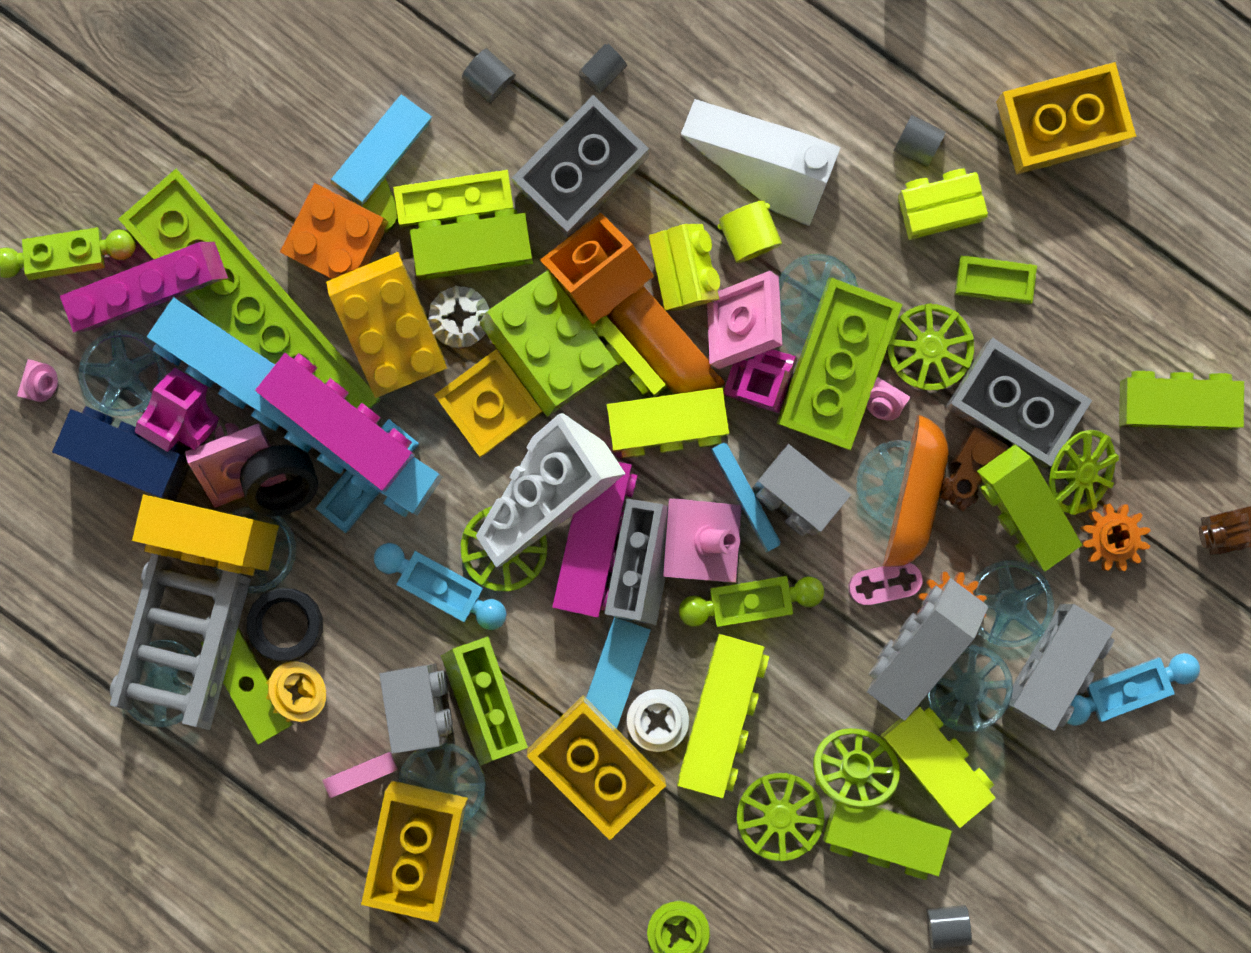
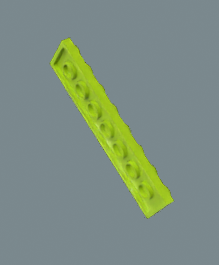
[118,168,381,409]

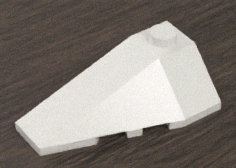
[681,99,841,226]
[476,413,625,568]

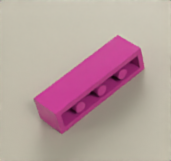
[60,242,228,333]
[255,353,415,492]
[552,462,637,618]

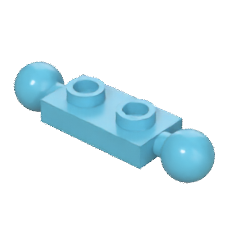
[374,543,507,630]
[1067,653,1200,726]

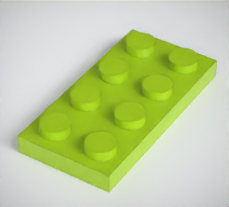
[776,277,903,450]

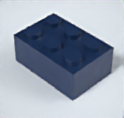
[52,406,190,501]

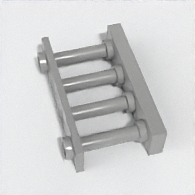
[110,553,251,730]

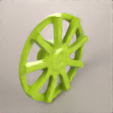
[887,303,974,390]
[1049,430,1119,515]
[460,506,548,592]
[813,728,900,811]
[737,773,825,861]

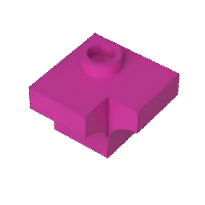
[723,349,797,413]
[135,368,219,452]

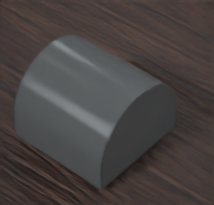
[579,43,627,94]
[462,48,516,104]
[893,115,946,167]
[926,905,972,949]

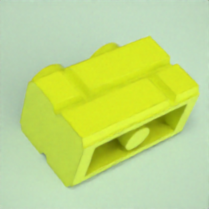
[898,168,988,240]
[649,224,720,311]

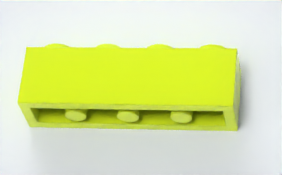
[677,634,769,798]

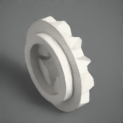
[428,286,489,348]
[627,689,689,752]

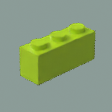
[410,208,533,281]
[1119,371,1244,430]
[977,444,1082,572]
[441,637,528,766]
[823,797,952,880]

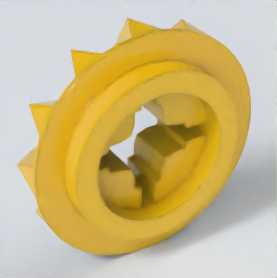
[266,661,326,724]

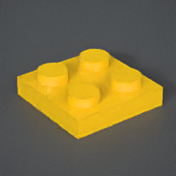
[434,349,543,458]

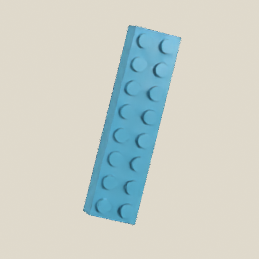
[147,297,443,517]

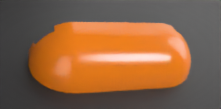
[608,286,725,394]
[883,415,949,567]

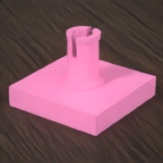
[707,271,782,369]
[185,423,287,508]
[663,499,741,583]

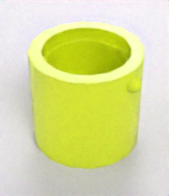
[718,201,782,263]

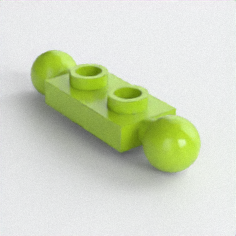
[0,227,136,280]
[679,576,825,627]

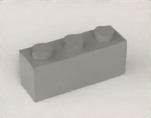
[604,499,668,625]

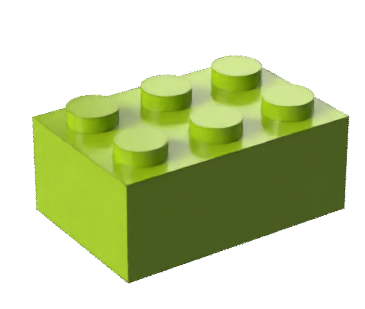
[479,270,617,417]

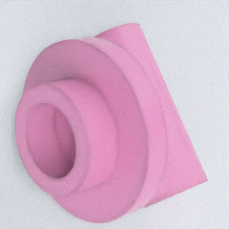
[17,359,58,402]
[866,377,910,420]

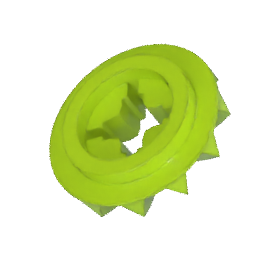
[647,900,710,953]

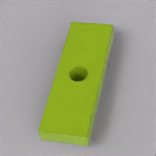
[201,627,294,745]

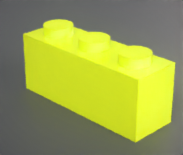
[607,388,729,458]
[880,706,996,828]

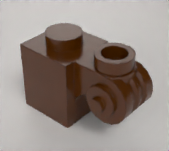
[940,427,1010,511]
[1199,506,1251,555]

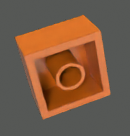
[280,183,388,279]
[540,212,654,324]

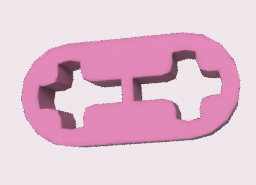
[848,563,922,605]
[322,752,398,798]

